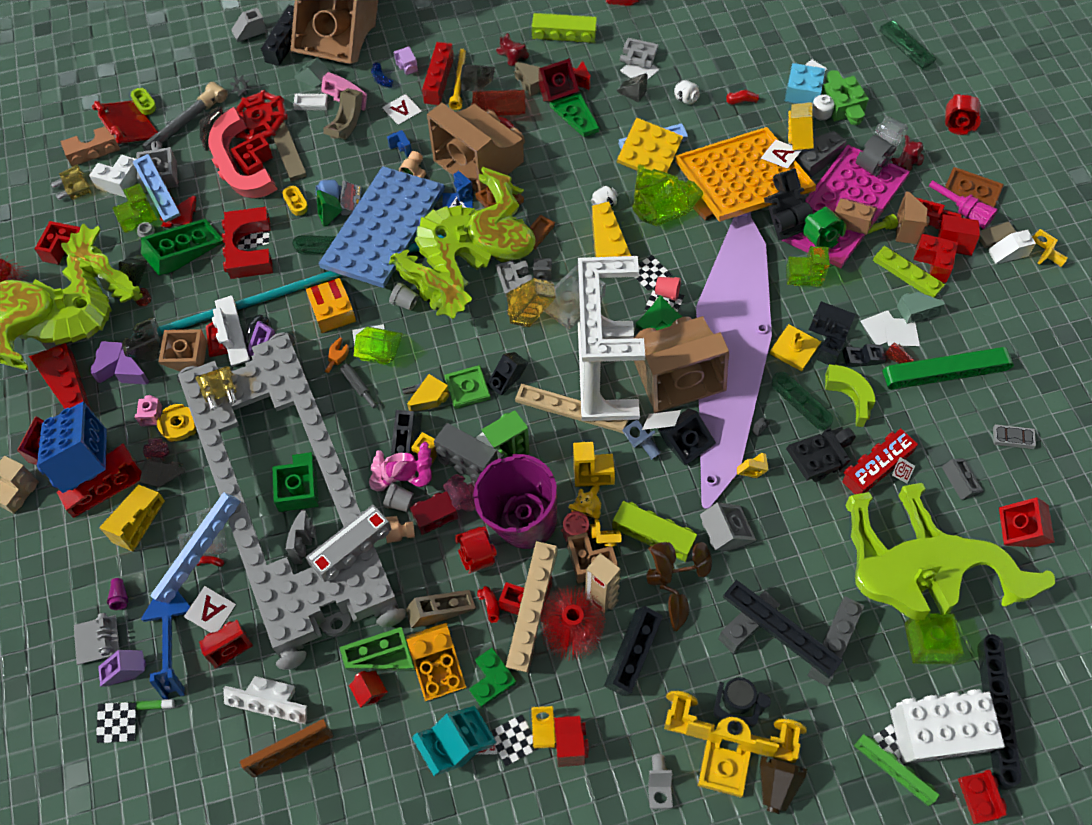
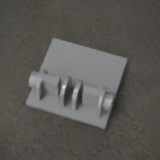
[74,613,119,665]

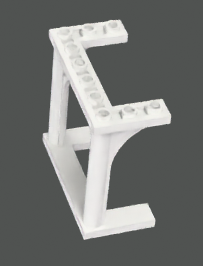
[578,256,645,421]

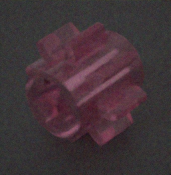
[143,438,169,462]

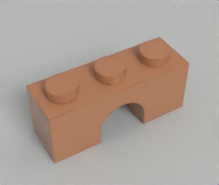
[61,126,121,166]

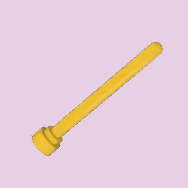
[449,49,466,110]

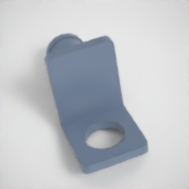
[622,420,661,460]

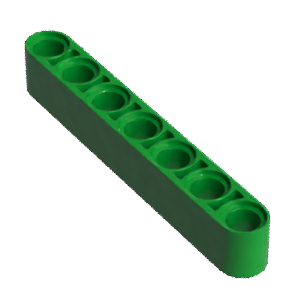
[882,347,1014,390]

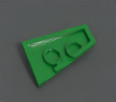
[549,93,599,137]

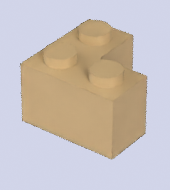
[0,456,39,514]

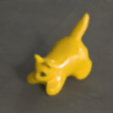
[568,485,601,519]

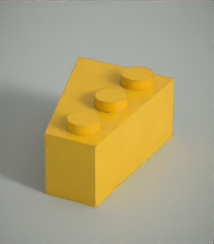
[99,485,165,552]

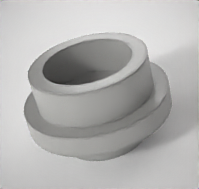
[137,222,155,238]

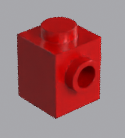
[349,670,387,708]

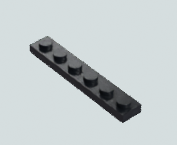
[723,579,843,679]

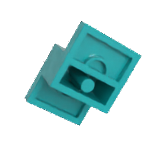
[412,706,497,776]

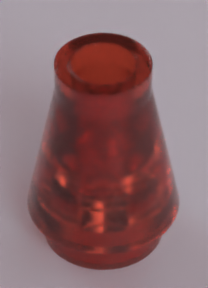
[885,342,914,364]

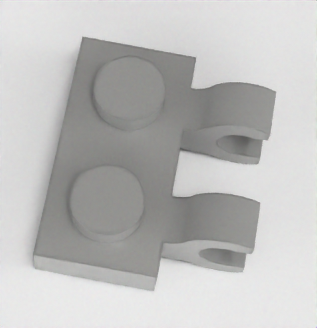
[496,260,534,297]

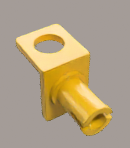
[1032,229,1068,267]

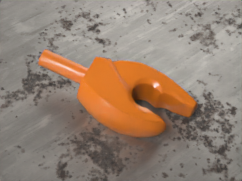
[325,337,349,373]

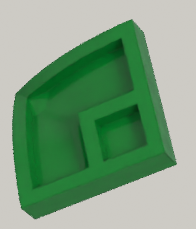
[636,295,683,331]

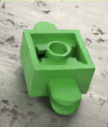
[821,70,869,125]

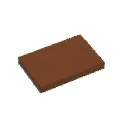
[943,167,1004,208]

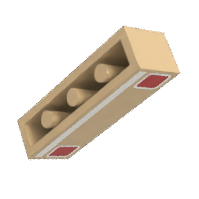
[585,554,621,613]

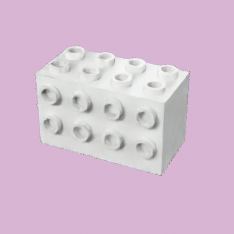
[890,689,1004,764]

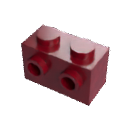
[410,491,458,535]

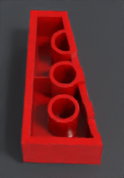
[57,443,146,518]

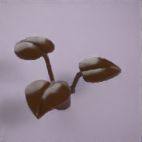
[647,542,712,631]

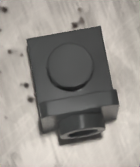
[533,258,552,281]

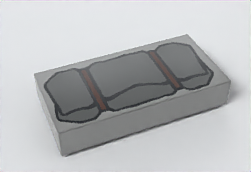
[993,424,1036,449]

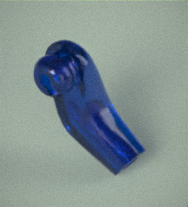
[371,63,393,88]

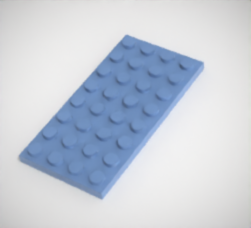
[319,166,445,288]

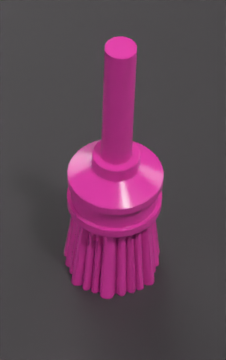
[929,180,998,229]

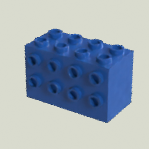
[37,401,107,493]

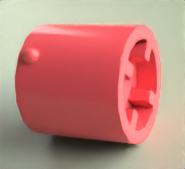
[561,512,591,541]

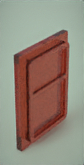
[472,90,526,116]

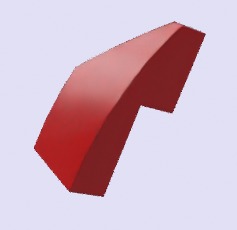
[172,196,197,226]

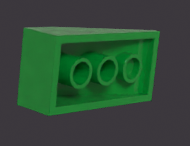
[141,219,223,276]

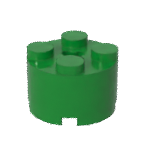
[803,207,846,251]

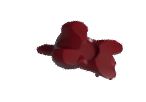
[496,33,529,66]
[891,135,924,171]

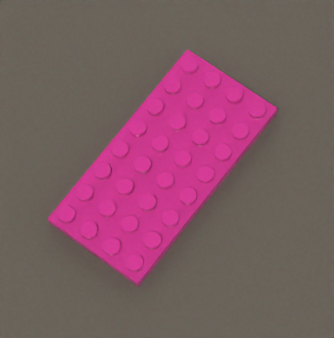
[782,145,910,268]

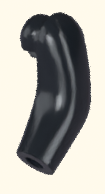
[245,315,269,344]

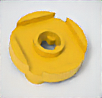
[157,404,197,442]

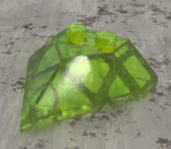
[633,164,703,227]

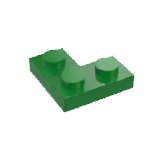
[469,648,516,708]

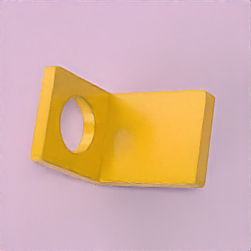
[531,706,555,748]

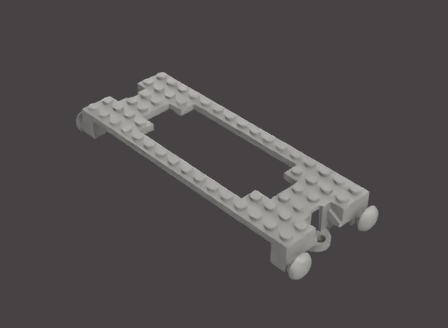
[177,332,406,670]

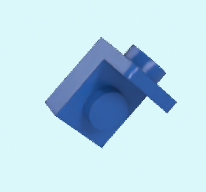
[387,130,412,157]
[453,170,473,202]

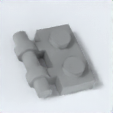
[620,38,658,68]

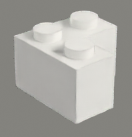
[89,155,137,197]

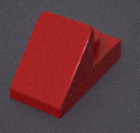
[573,61,591,90]

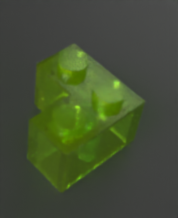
[112,183,157,233]
[786,246,830,287]

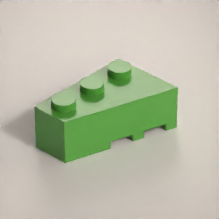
[481,410,530,458]

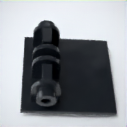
[809,301,856,341]

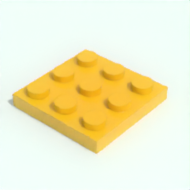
[617,117,683,181]

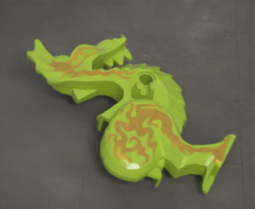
[389,167,535,319]
[0,224,143,370]

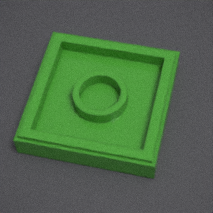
[444,365,491,409]

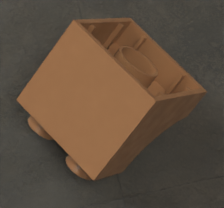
[291,0,378,64]
[427,103,525,193]
[631,316,729,413]

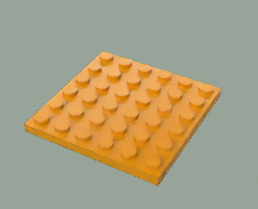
[675,127,816,222]

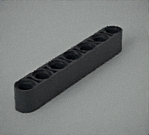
[977,634,1022,790]

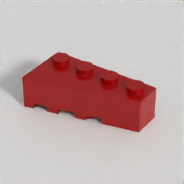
[29,343,91,410]

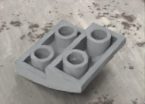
[286,510,316,564]

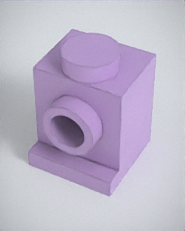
[394,47,418,75]

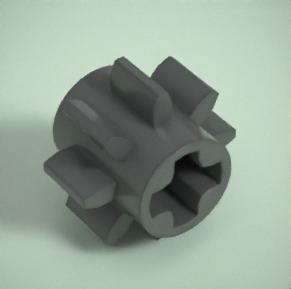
[230,75,251,96]

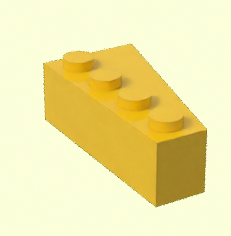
[592,202,631,257]

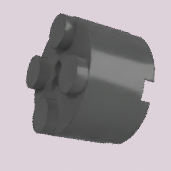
[855,134,897,177]

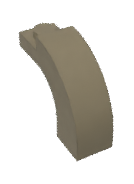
[323,88,363,139]

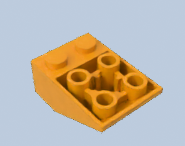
[406,623,466,701]

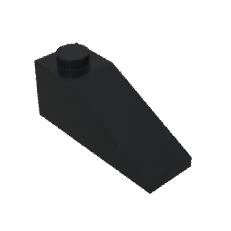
[391,410,422,456]

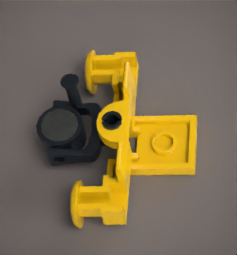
[664,677,807,798]

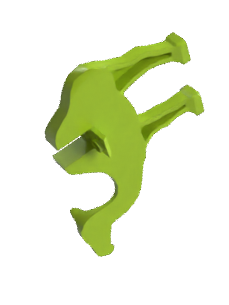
[845,483,1055,620]

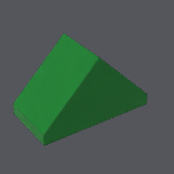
[316,190,343,227]

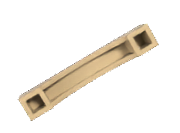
[506,541,558,673]

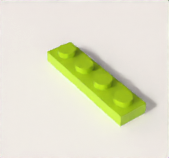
[873,246,945,298]

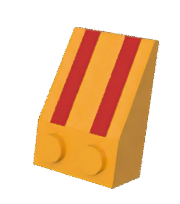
[306,278,356,333]

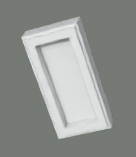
[293,94,328,110]

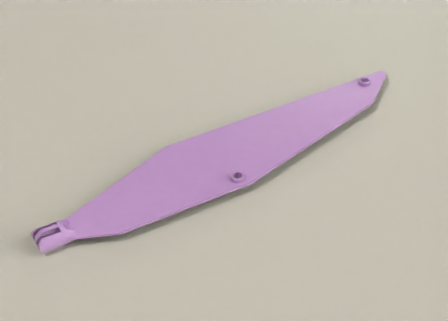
[696,212,772,509]

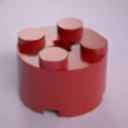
[945,94,981,135]
[455,526,497,574]

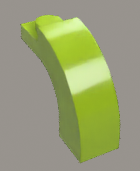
[825,364,875,427]

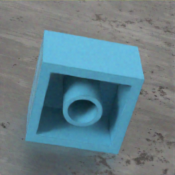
[785,63,825,105]

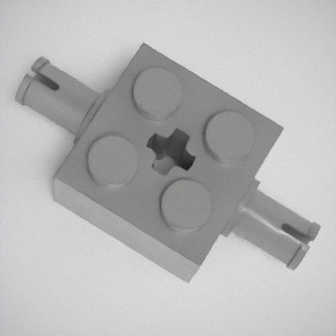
[136,141,178,192]

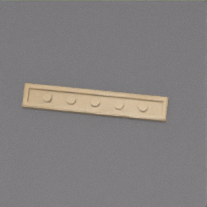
[515,384,628,434]

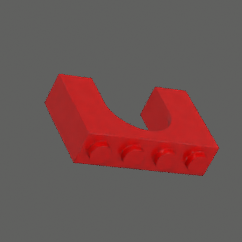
[222,207,273,279]

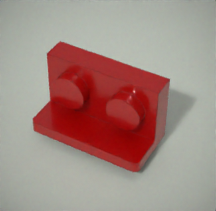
[958,769,1007,825]

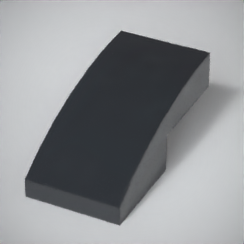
[842,344,887,367]

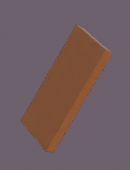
[239,719,334,778]

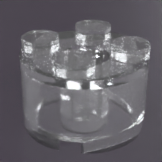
[875,116,908,156]

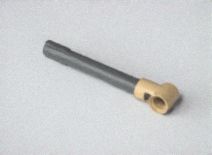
[142,82,228,151]

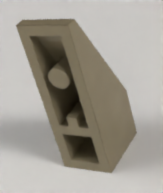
[405,590,476,628]

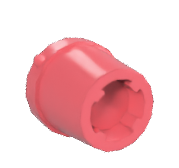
[655,277,681,301]

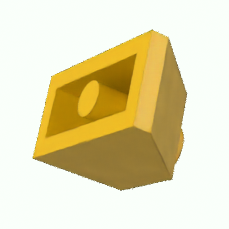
[407,374,449,412]

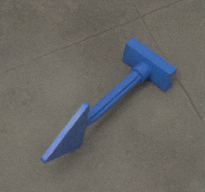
[141,591,190,700]

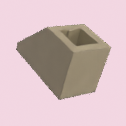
[514,62,541,96]

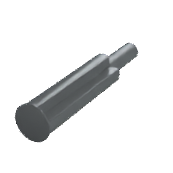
[340,363,377,408]

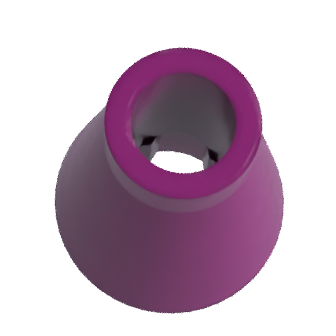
[107,578,129,610]

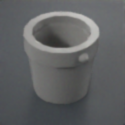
[389,282,419,311]
[383,483,414,512]

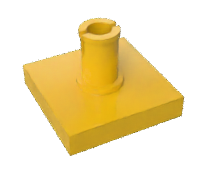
[769,324,821,372]

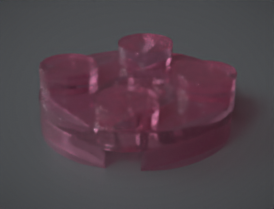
[443,474,476,512]

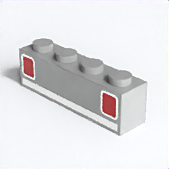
[306,505,391,582]

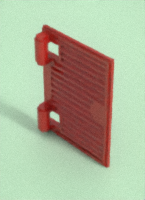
[92,101,158,144]

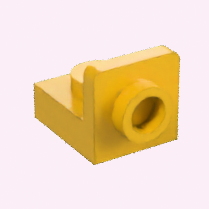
[736,453,768,478]

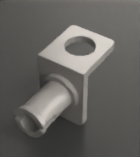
[648,754,672,810]

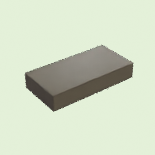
[979,221,1016,248]

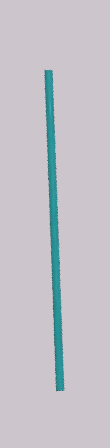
[131,235,444,344]

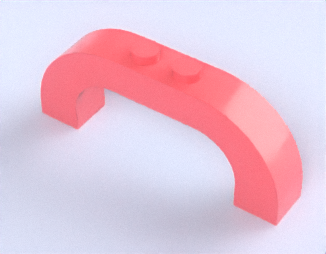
[209,107,278,198]

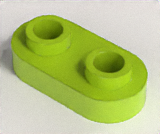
[131,88,156,115]

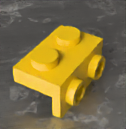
[590,519,622,546]

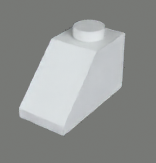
[988,230,1036,264]

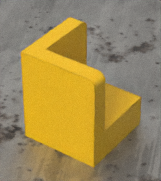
[411,432,437,463]

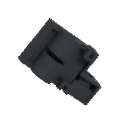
[764,168,813,241]
[786,427,856,482]

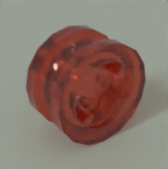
[135,288,152,306]

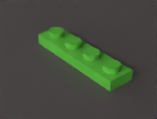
[854,734,939,806]

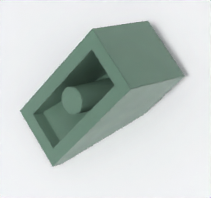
[294,57,331,87]
[897,292,945,324]

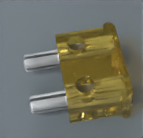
[51,164,91,200]
[195,366,237,410]

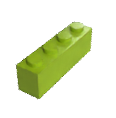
[532,13,597,43]
[612,501,697,562]

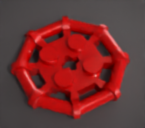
[234,90,288,141]

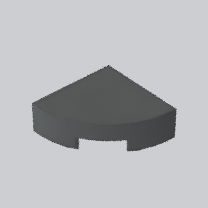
[752,417,770,436]

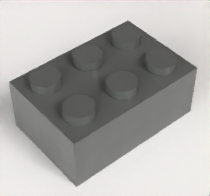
[434,423,498,482]

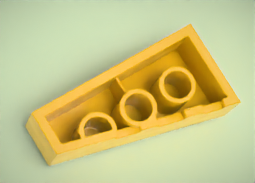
[788,102,814,150]

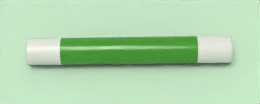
[119,699,175,710]

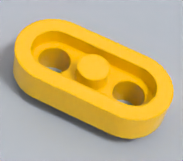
[283,186,308,216]

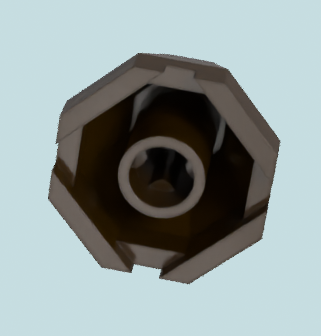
[759,756,808,814]

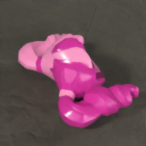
[369,442,432,492]

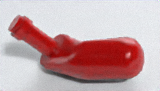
[197,556,224,567]

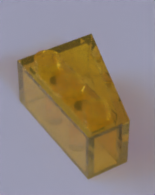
[507,278,556,327]

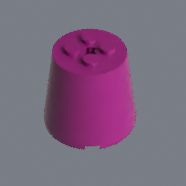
[473,454,557,549]

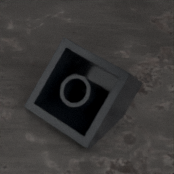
[658,408,716,465]

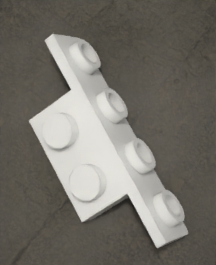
[212,296,250,367]
[223,676,307,724]

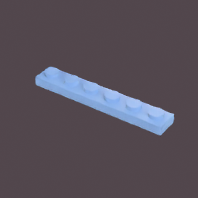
[150,492,241,604]

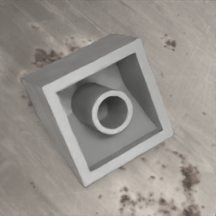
[700,502,756,551]

